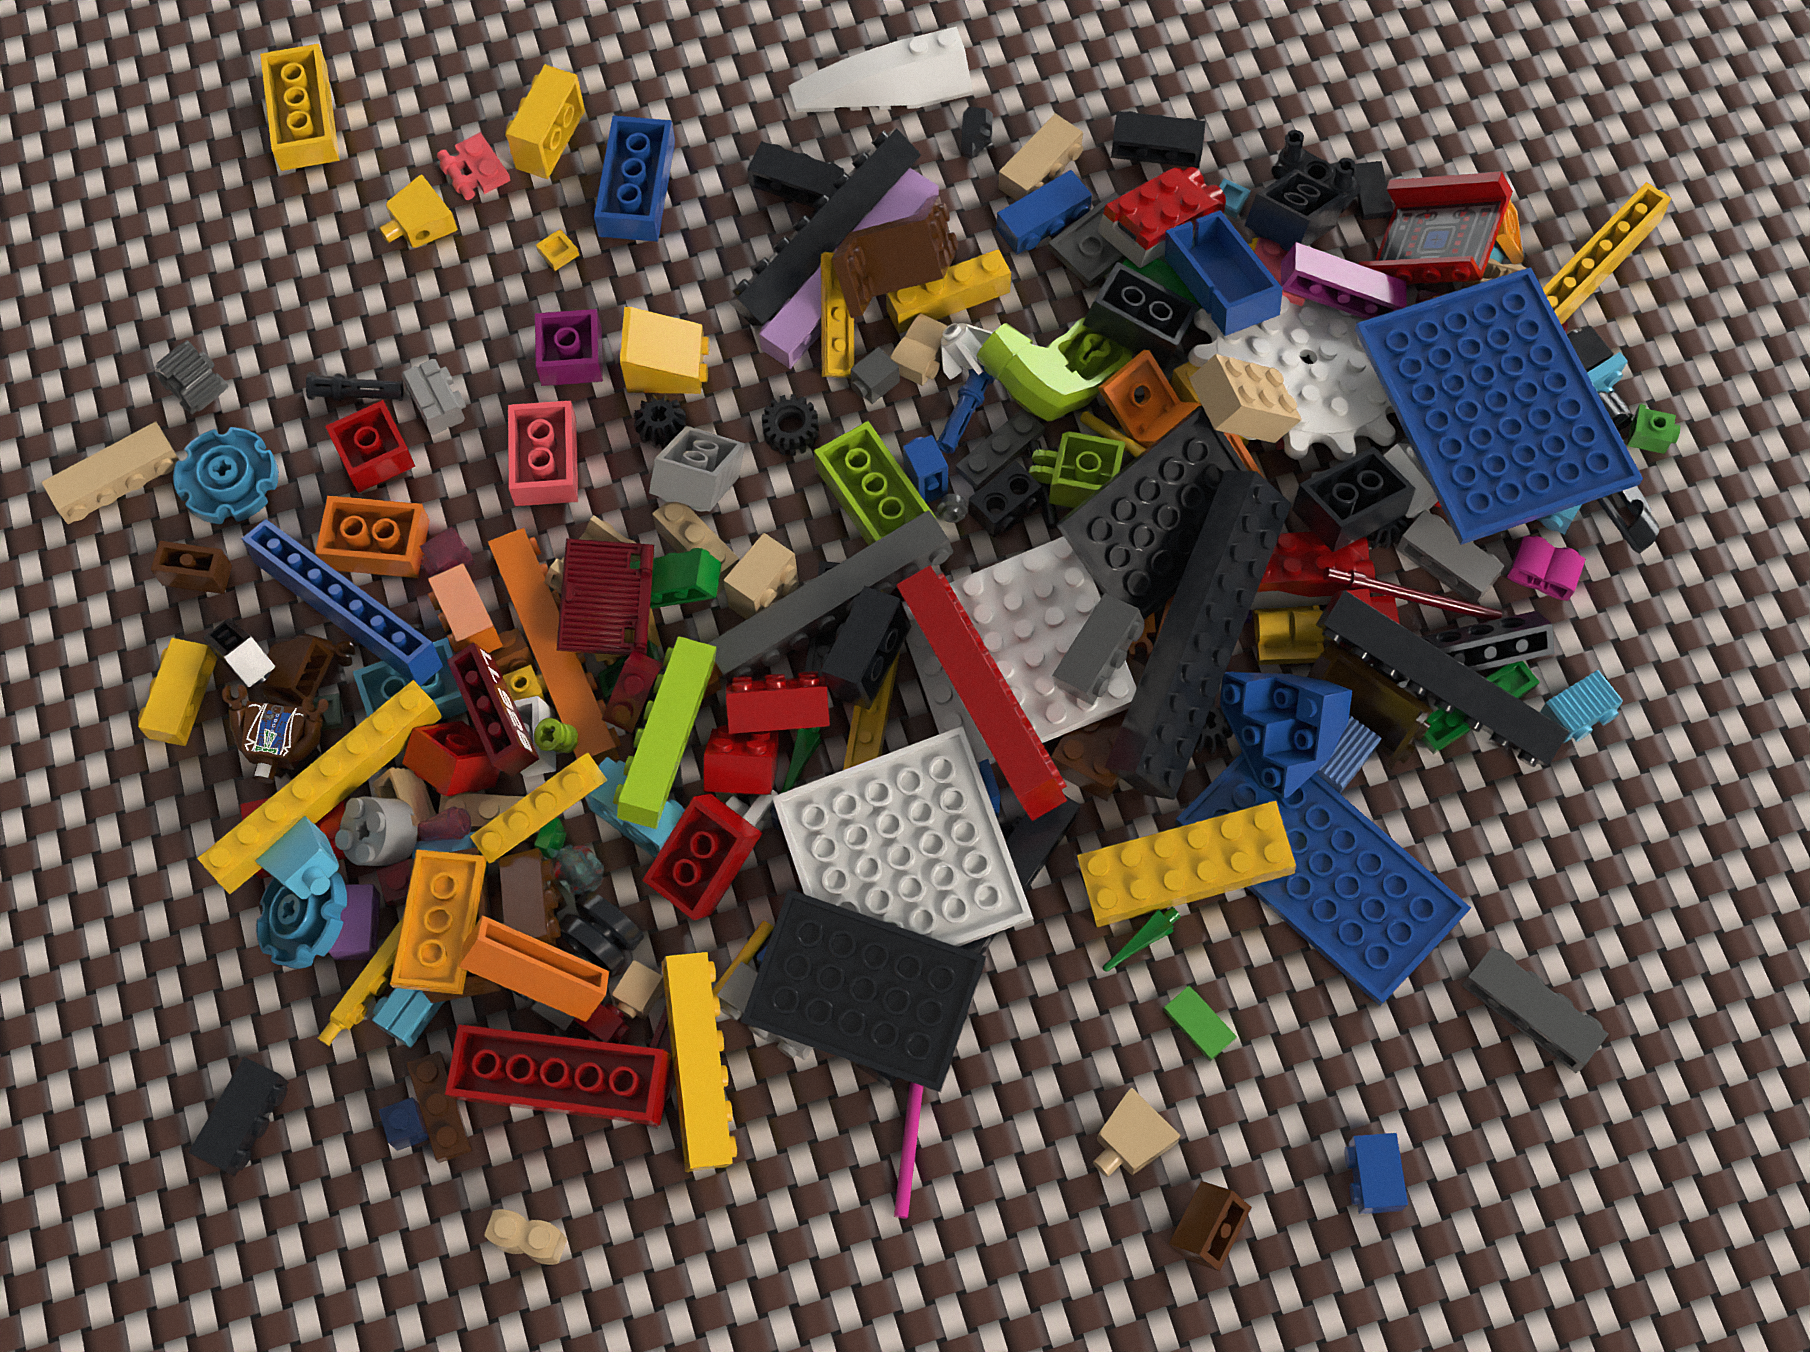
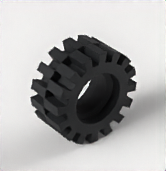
[762,394,819,456]

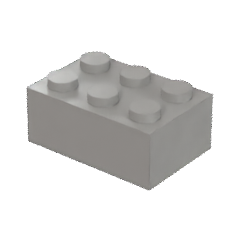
[649,426,745,512]

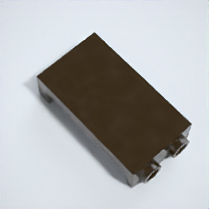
[1307,642,1433,770]

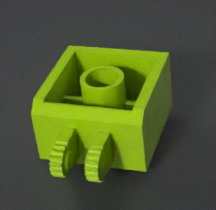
[1029,431,1125,508]

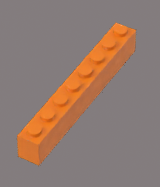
[488,528,621,766]

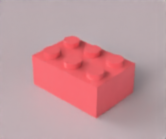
[508,401,578,506]

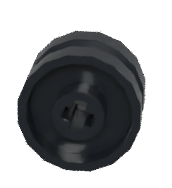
[559,890,644,975]

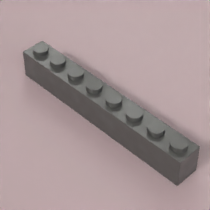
[707,510,954,683]

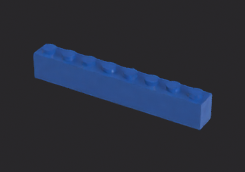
[241,519,443,686]

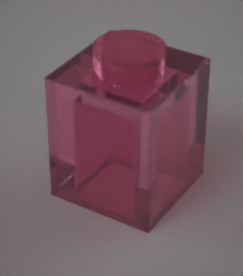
[420,527,475,577]

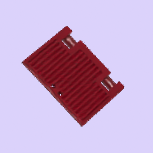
[556,538,655,656]

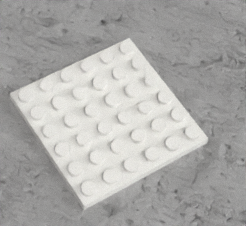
[902,536,1137,768]
[772,726,1034,947]

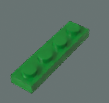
[1421,661,1540,754]

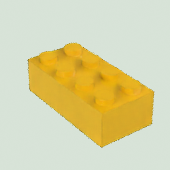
[260,44,340,171]

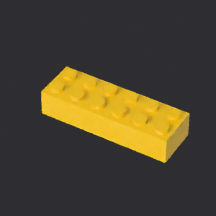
[1077,801,1296,928]

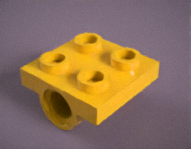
[1252,605,1325,665]

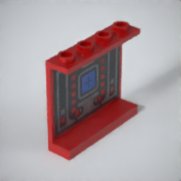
[1359,171,1513,285]

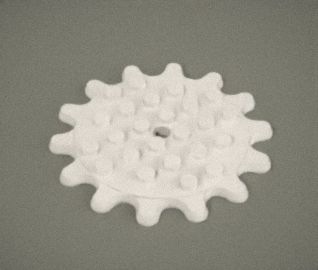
[1188,295,1395,462]

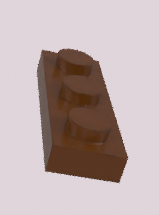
[406,1051,472,1163]

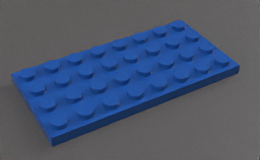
[1175,752,1471,1006]

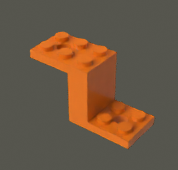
[1098,350,1265,479]

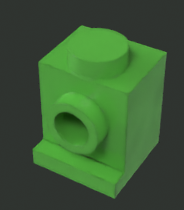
[1627,404,1681,454]

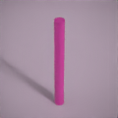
[894,1082,923,1219]

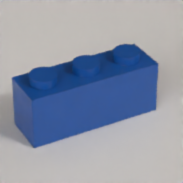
[996,170,1092,255]

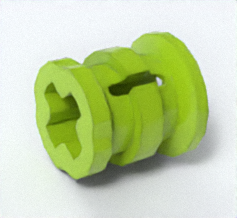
[534,718,578,753]

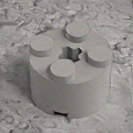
[335,797,418,866]

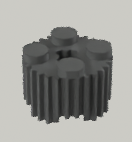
[155,340,229,415]

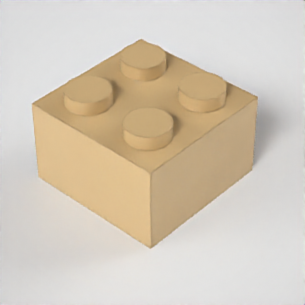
[723,533,799,620]

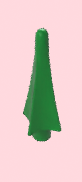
[780,727,822,794]
[1102,906,1181,972]

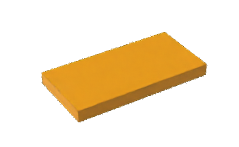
[390,849,487,995]

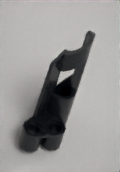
[1597,391,1659,554]

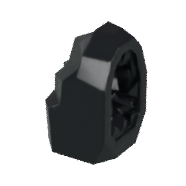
[961,107,993,159]

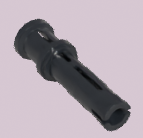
[306,372,404,401]

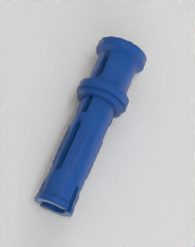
[936,365,995,454]

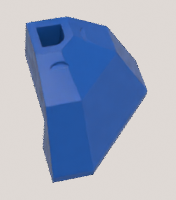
[1220,672,1352,798]

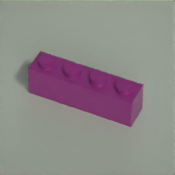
[1281,242,1407,320]

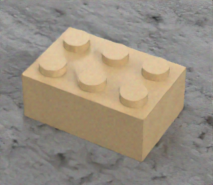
[1189,354,1302,443]

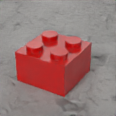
[325,400,416,493]
[402,721,500,796]
[704,725,778,795]

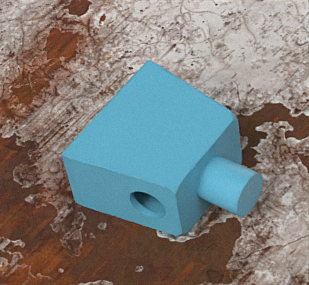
[256,816,339,900]

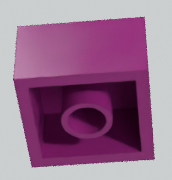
[535,309,603,386]

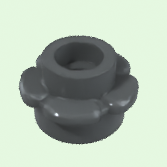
[937,494,968,523]

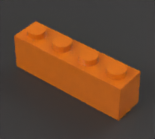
[458,915,609,1022]

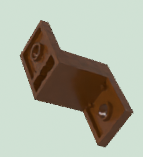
[832,195,958,318]

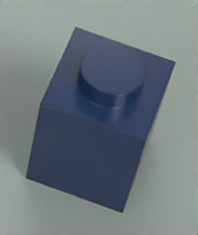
[379,1097,429,1151]

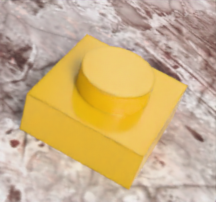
[536,229,579,271]

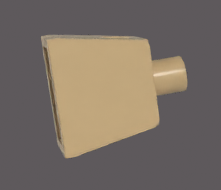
[1093,1088,1181,1177]

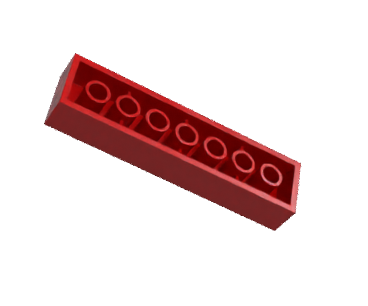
[896,565,1068,821]

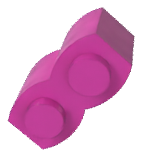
[1507,536,1586,601]

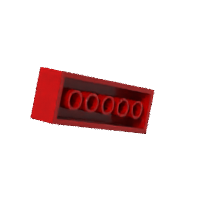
[445,1024,672,1126]

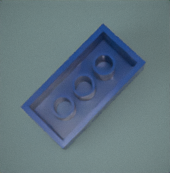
[594,116,675,242]

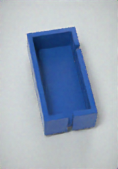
[1165,210,1283,336]

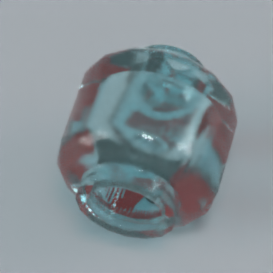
[554,845,604,895]

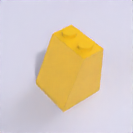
[620,307,710,394]

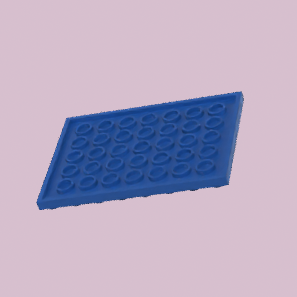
[1355,267,1643,545]

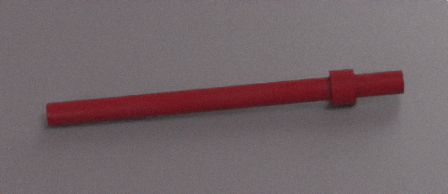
[1323,567,1502,621]

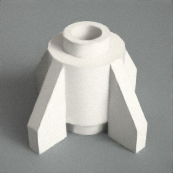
[941,323,993,380]

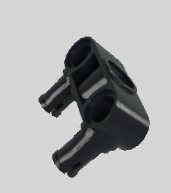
[1271,130,1361,214]

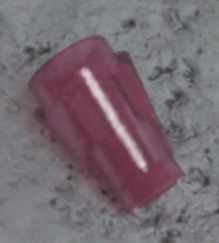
[418,806,472,841]

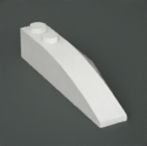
[788,27,973,113]

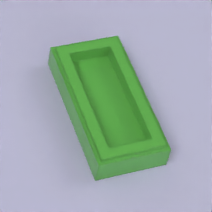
[1163,986,1237,1062]

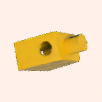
[379,174,458,248]

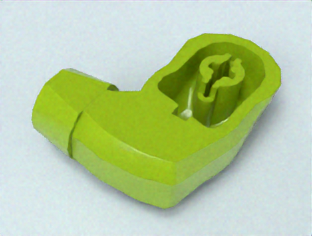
[976,317,1133,421]

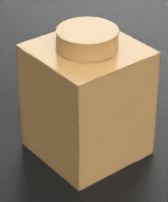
[612,960,664,1020]

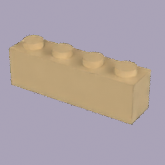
[42,422,180,524]

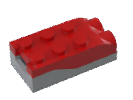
[1097,167,1226,268]
[1250,531,1375,610]

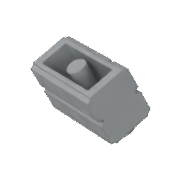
[401,359,466,435]

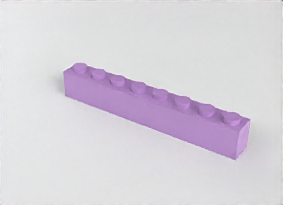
[759,168,939,369]

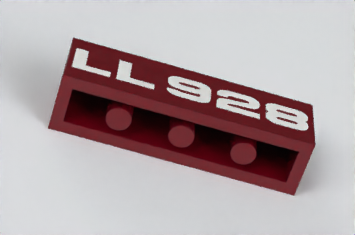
[447,642,539,777]

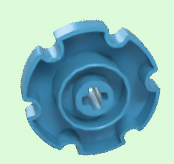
[173,427,279,524]
[256,872,347,969]

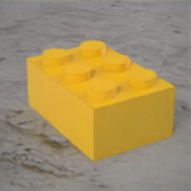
[505,64,585,180]

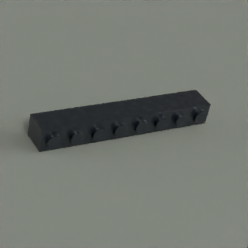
[729,128,921,328]
[1316,590,1569,767]

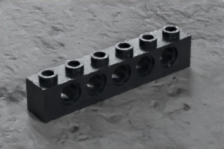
[1363,611,1555,688]

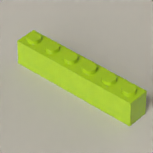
[613,636,716,829]

